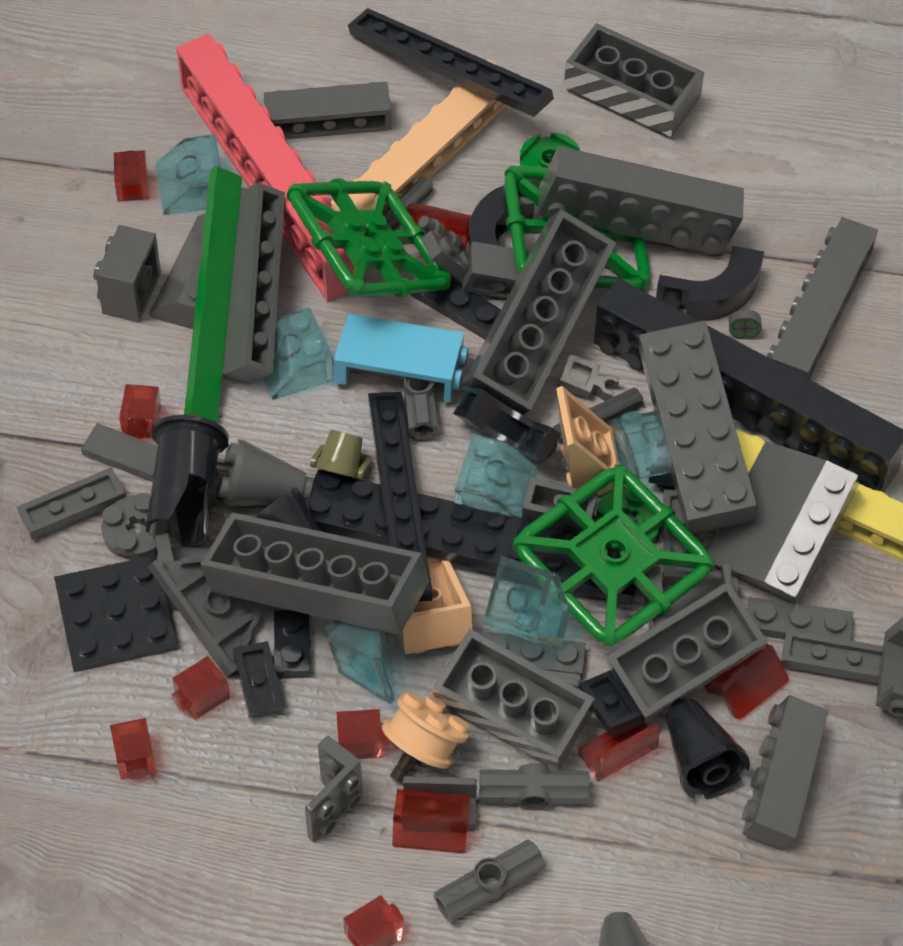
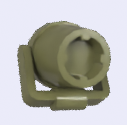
[310,430,372,480]

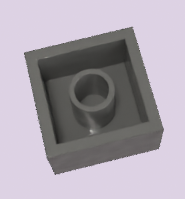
[93,225,161,323]

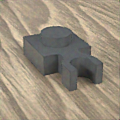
[557,354,620,400]

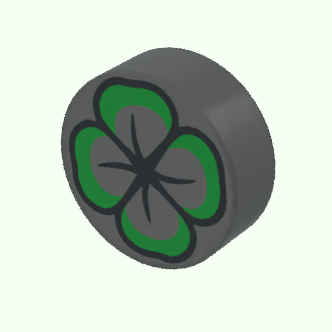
[729,309,762,339]

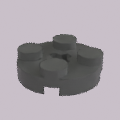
[101,493,171,560]

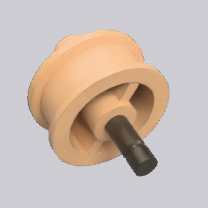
[382,691,470,783]

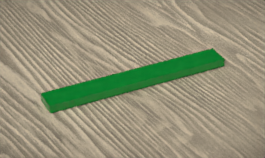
[184,166,242,422]

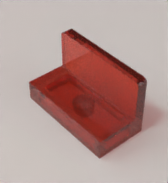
[406,203,471,246]
[704,644,789,719]
[578,722,661,781]
[392,789,470,853]

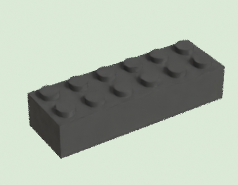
[538,146,744,256]
[462,209,616,415]
[639,320,757,535]
[201,512,429,635]

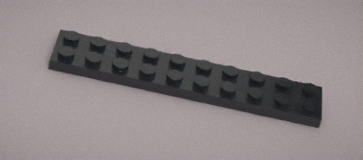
[305,470,638,605]

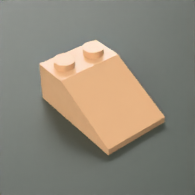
[556,386,624,496]
[397,557,473,654]

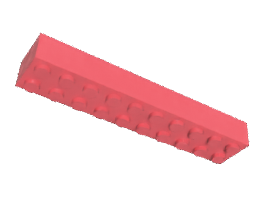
[176,33,354,303]

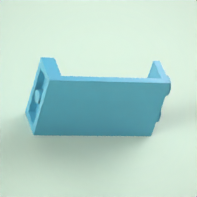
[333,313,469,402]

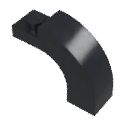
[469,185,534,254]
[656,246,764,321]
[453,385,561,465]

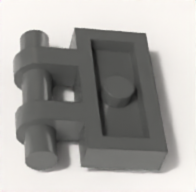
[418,216,470,282]

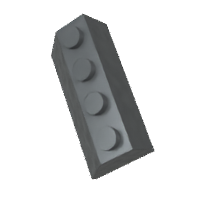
[149,213,205,329]

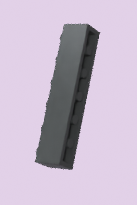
[223,182,285,384]
[767,217,878,379]

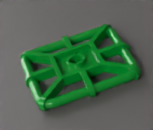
[504,165,651,291]
[286,178,451,297]
[512,464,715,647]

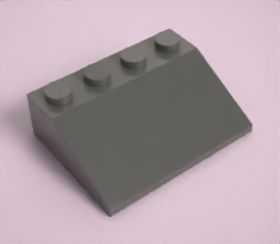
[708,441,859,604]

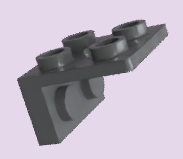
[305,735,363,842]

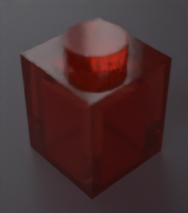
[114,150,149,202]
[119,384,162,439]
[171,656,230,720]
[336,709,389,759]
[110,718,156,780]
[343,895,404,946]

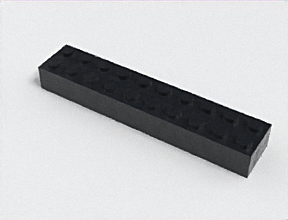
[594,278,903,492]

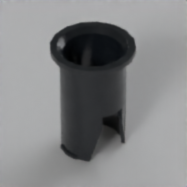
[144,415,229,547]

